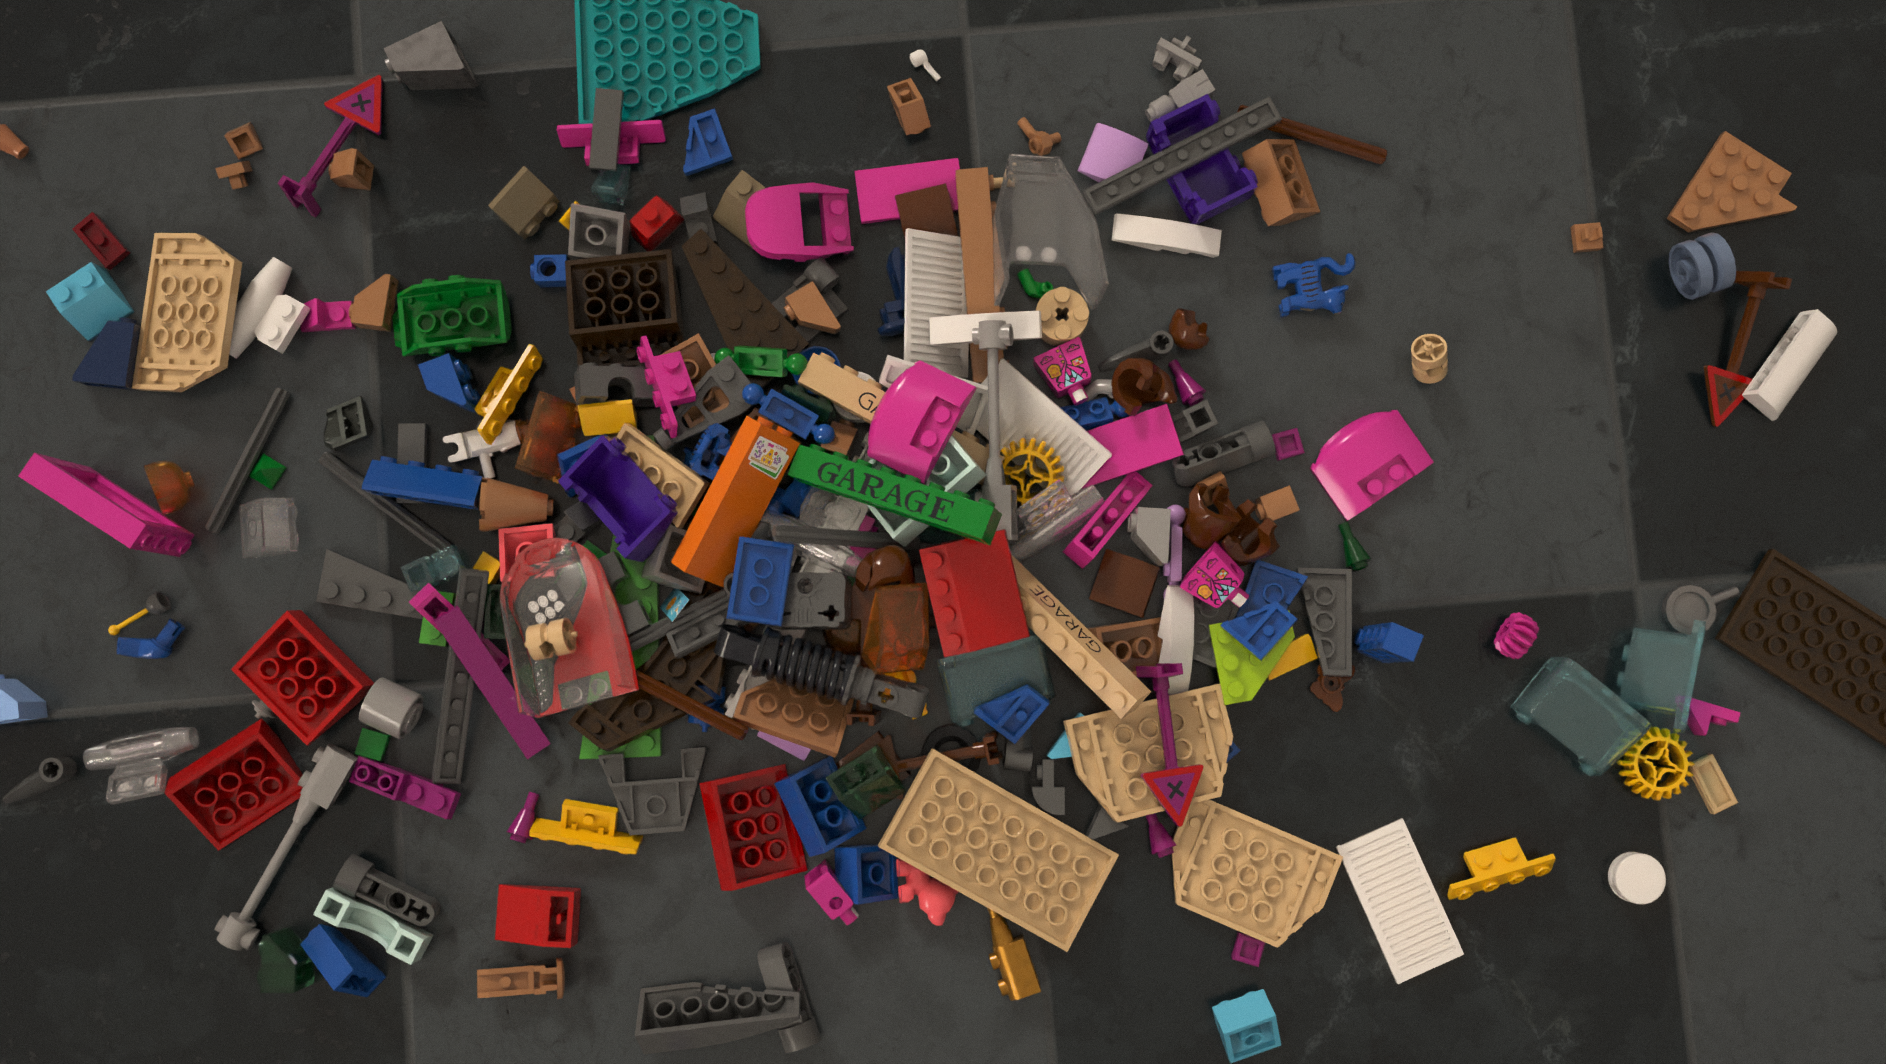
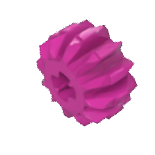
[1494,612,1539,659]

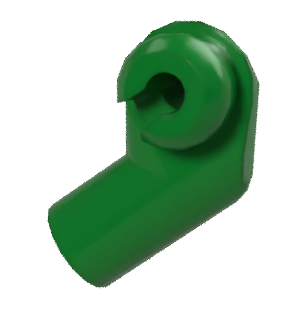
[1017,268,1054,299]

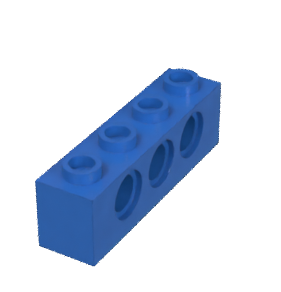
[1354,622,1424,663]

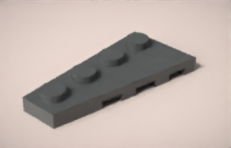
[316,549,423,619]
[1296,568,1352,677]

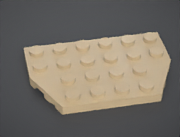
[132,233,242,392]
[1063,684,1233,823]
[1172,800,1343,948]

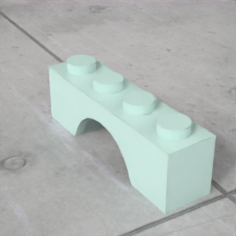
[313,887,433,965]

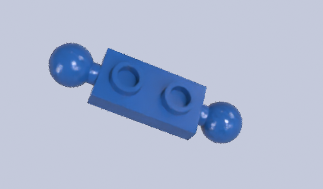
[742,383,835,445]
[1060,397,1129,430]

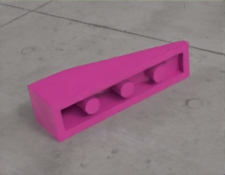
[1062,472,1153,569]
[409,583,511,671]

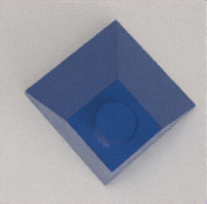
[834,844,898,905]

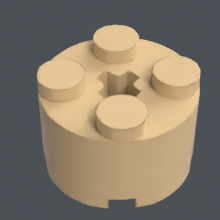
[1036,287,1089,346]

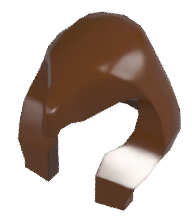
[1111,358,1177,416]
[1182,483,1242,550]
[1220,499,1280,566]
[855,545,915,610]

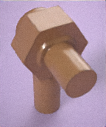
[1017,117,1061,156]

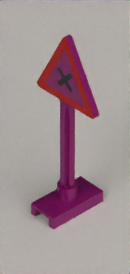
[277,75,383,218]
[1136,663,1204,827]

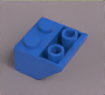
[418,353,481,414]

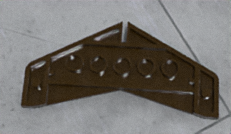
[568,580,727,751]

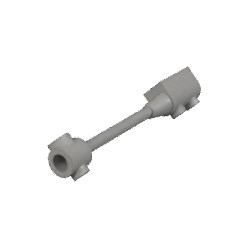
[972,320,1018,540]
[214,744,358,951]

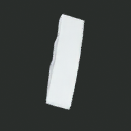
[1112,214,1222,258]
[929,311,1042,345]
[1158,585,1194,695]

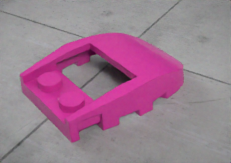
[745,182,854,262]

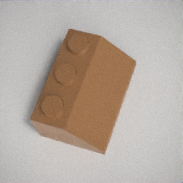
[1242,139,1320,226]

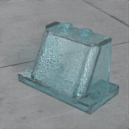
[1617,620,1706,734]

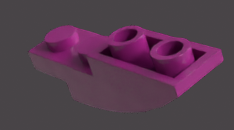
[349,756,461,819]

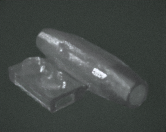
[1009,479,1105,562]
[759,487,863,578]
[83,727,199,805]

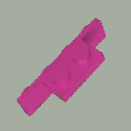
[557,120,666,166]
[637,336,696,438]

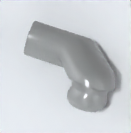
[1084,379,1114,402]

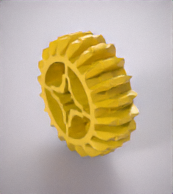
[1001,438,1065,510]
[1616,727,1695,800]

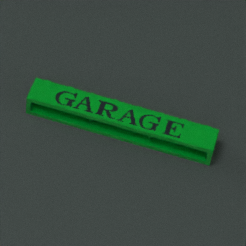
[788,444,1002,545]

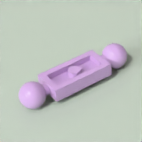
[1163,505,1186,599]

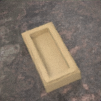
[1688,753,1738,815]

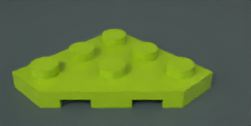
[1208,610,1295,705]

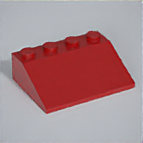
[919,529,1030,657]
[231,610,374,746]
[164,718,303,851]
[699,764,808,891]

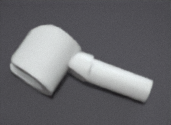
[909,50,941,82]

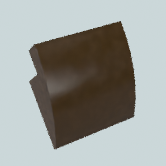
[565,249,685,367]

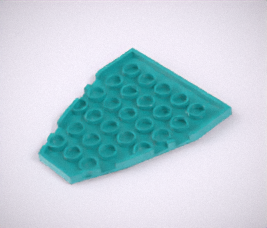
[574,0,761,124]

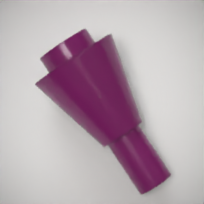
[1168,359,1206,407]
[506,792,539,844]
[1146,813,1177,858]

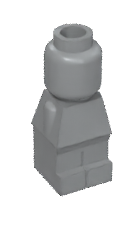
[1145,69,1215,123]

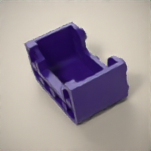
[1146,94,1258,225]

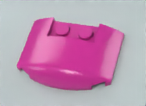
[867,360,977,485]
[1310,410,1434,521]

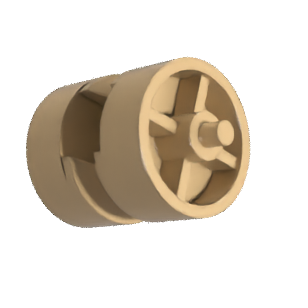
[1411,334,1448,384]
[524,618,578,661]

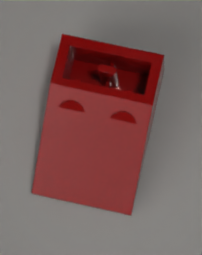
[495,884,581,948]

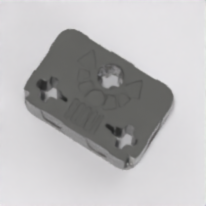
[769,572,852,630]

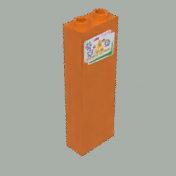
[671,416,800,587]

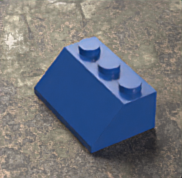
[774,756,867,857]

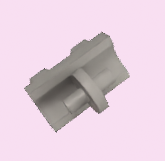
[1152,36,1202,82]

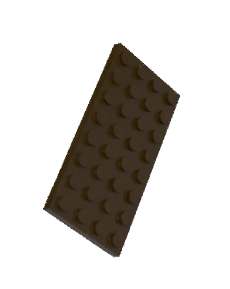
[1715,549,1886,747]

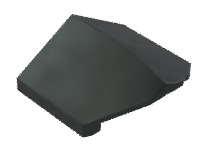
[323,396,374,451]

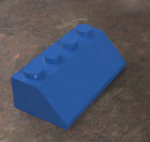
[362,456,482,510]

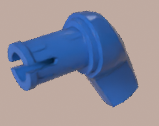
[116,618,185,659]

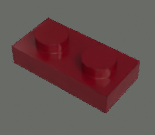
[72,212,130,270]

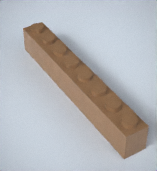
[955,167,1009,384]

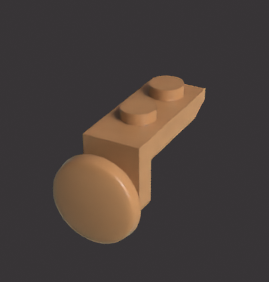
[477,957,565,999]

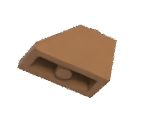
[887,78,931,135]
[328,148,374,190]
[349,274,399,332]
[783,281,841,334]
[821,419,859,461]

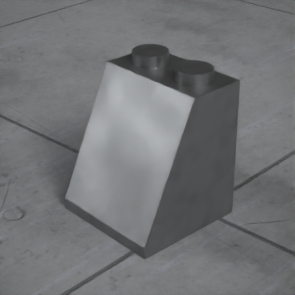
[384,21,478,90]

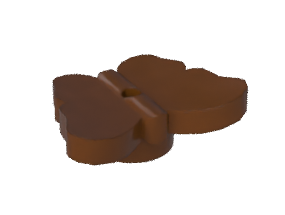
[1310,665,1355,712]

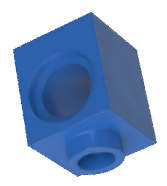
[530,254,570,287]

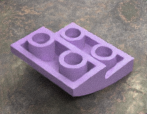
[1078,123,1148,182]

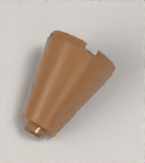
[479,477,553,531]

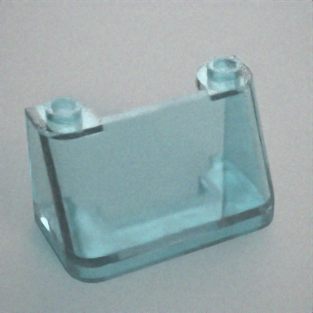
[936,634,1056,727]
[1511,657,1652,777]

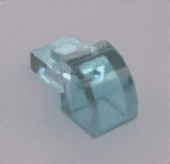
[401,545,466,592]

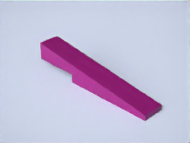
[433,605,551,759]

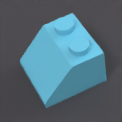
[46,262,134,341]
[1212,989,1281,1064]

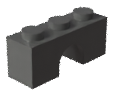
[574,362,655,407]
[584,551,653,636]

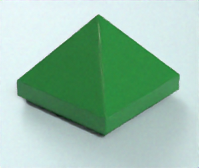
[249,453,287,490]

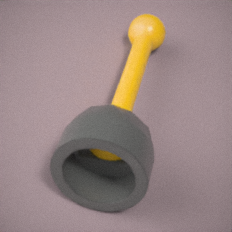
[108,591,171,636]

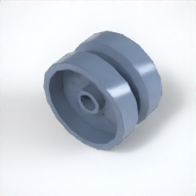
[1669,232,1736,300]

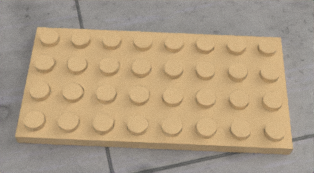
[878,749,1119,952]

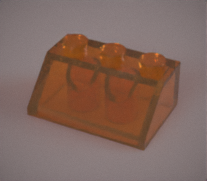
[515,391,581,484]

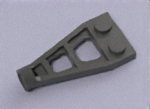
[653,355,754,451]

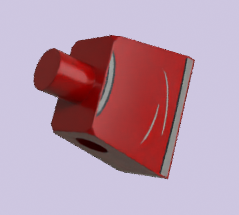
[629,196,685,251]

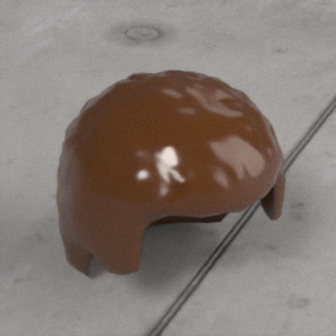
[1168,308,1209,350]

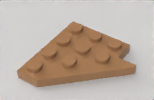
[1667,131,1797,233]
[732,654,854,757]

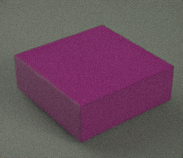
[1272,428,1305,461]
[1231,932,1265,967]

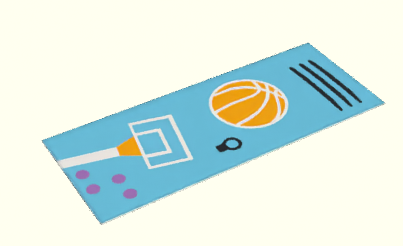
[660,588,689,622]

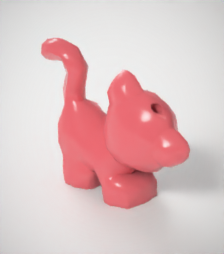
[896,859,958,926]

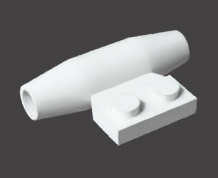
[229,257,311,359]

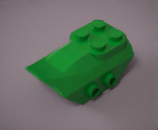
[392,275,512,357]

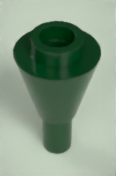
[1338,522,1372,572]

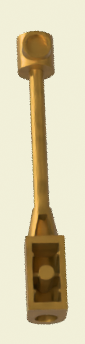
[987,908,1041,1001]

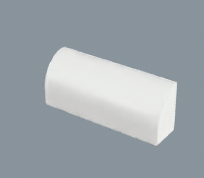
[1742,309,1837,421]

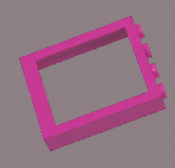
[18,453,195,557]

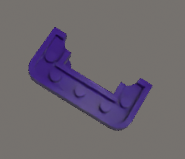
[558,435,678,562]

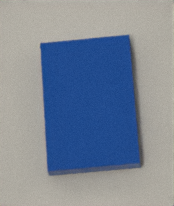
[726,536,794,627]

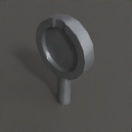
[1661,585,1740,636]

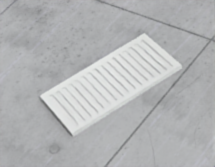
[904,228,969,379]
[976,358,1112,507]
[1336,818,1464,984]

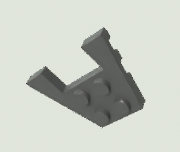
[598,746,706,835]

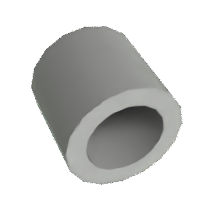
[359,677,424,739]

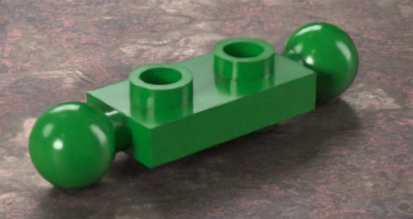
[714,345,808,377]

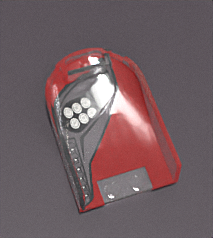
[500,538,639,718]

